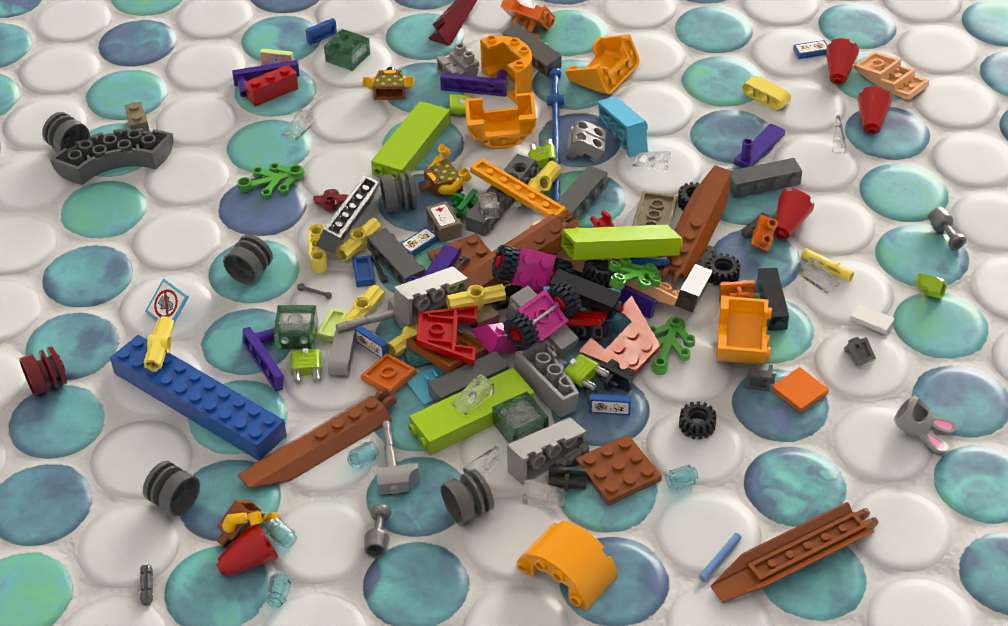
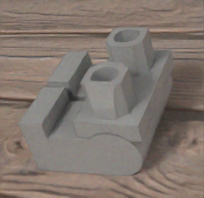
[437,43,479,76]
[566,120,606,163]

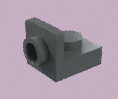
[843,337,876,366]
[745,364,776,391]

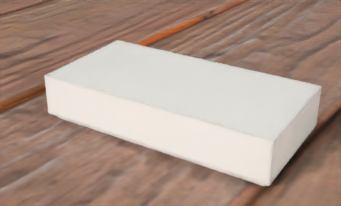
[850,304,895,335]

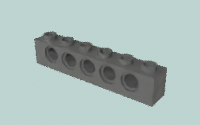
[465,154,537,237]
[317,175,380,254]

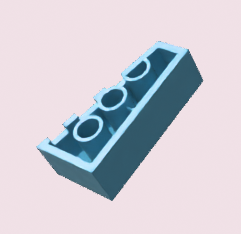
[597,96,648,158]

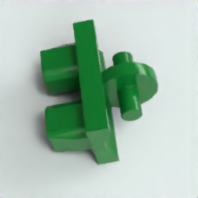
[451,188,480,219]

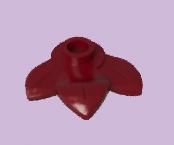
[313,189,348,211]

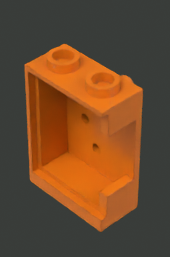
[500,0,555,33]

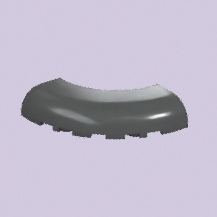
[50,128,174,185]

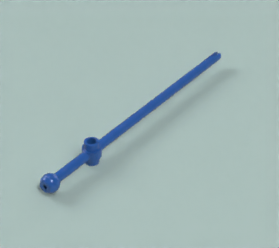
[547,67,564,202]

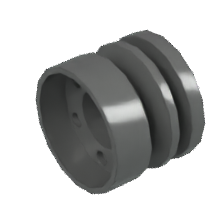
[42,112,90,152]
[380,171,418,213]
[223,234,273,284]
[143,461,200,516]
[441,469,494,525]

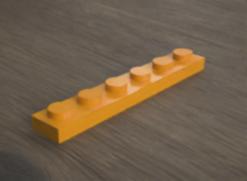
[470,158,566,218]

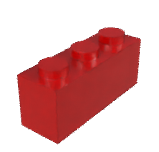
[245,65,298,107]

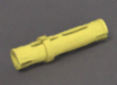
[801,248,855,282]

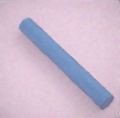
[699,533,742,582]

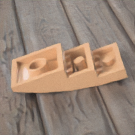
[854,51,929,101]

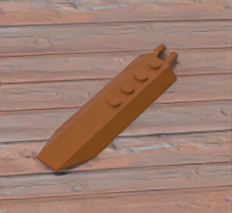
[656,165,732,286]
[440,210,580,310]
[238,388,397,489]
[710,502,879,603]

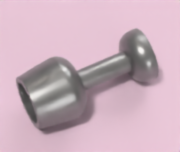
[928,207,967,250]
[364,504,392,558]

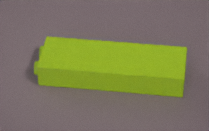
[371,101,451,182]
[561,225,683,260]
[408,368,535,455]

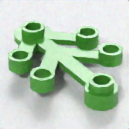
[237,163,305,200]
[608,258,661,291]
[649,317,695,375]

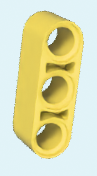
[742,76,791,111]
[308,224,328,273]

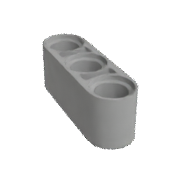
[328,330,356,376]

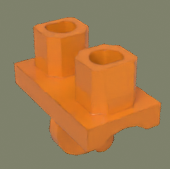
[750,214,778,252]
[720,280,755,302]

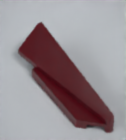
[428,0,477,45]

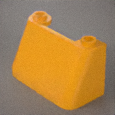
[565,34,640,94]

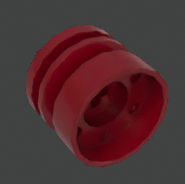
[19,346,67,396]

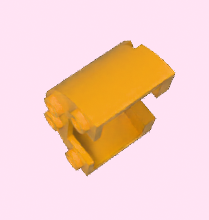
[480,35,532,104]
[465,92,536,149]
[716,296,772,365]
[516,521,618,611]

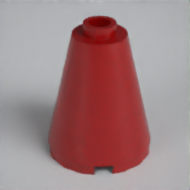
[826,38,859,85]
[857,86,892,135]
[774,188,815,239]
[216,524,279,577]

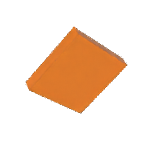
[361,353,417,396]
[771,367,829,413]

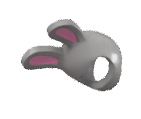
[894,395,957,454]

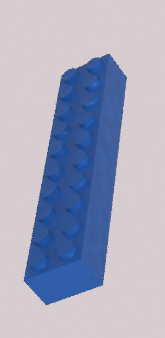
[110,335,287,461]

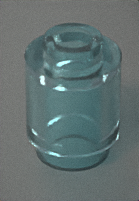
[347,441,379,469]
[665,464,698,490]
[265,518,297,549]
[265,573,292,608]

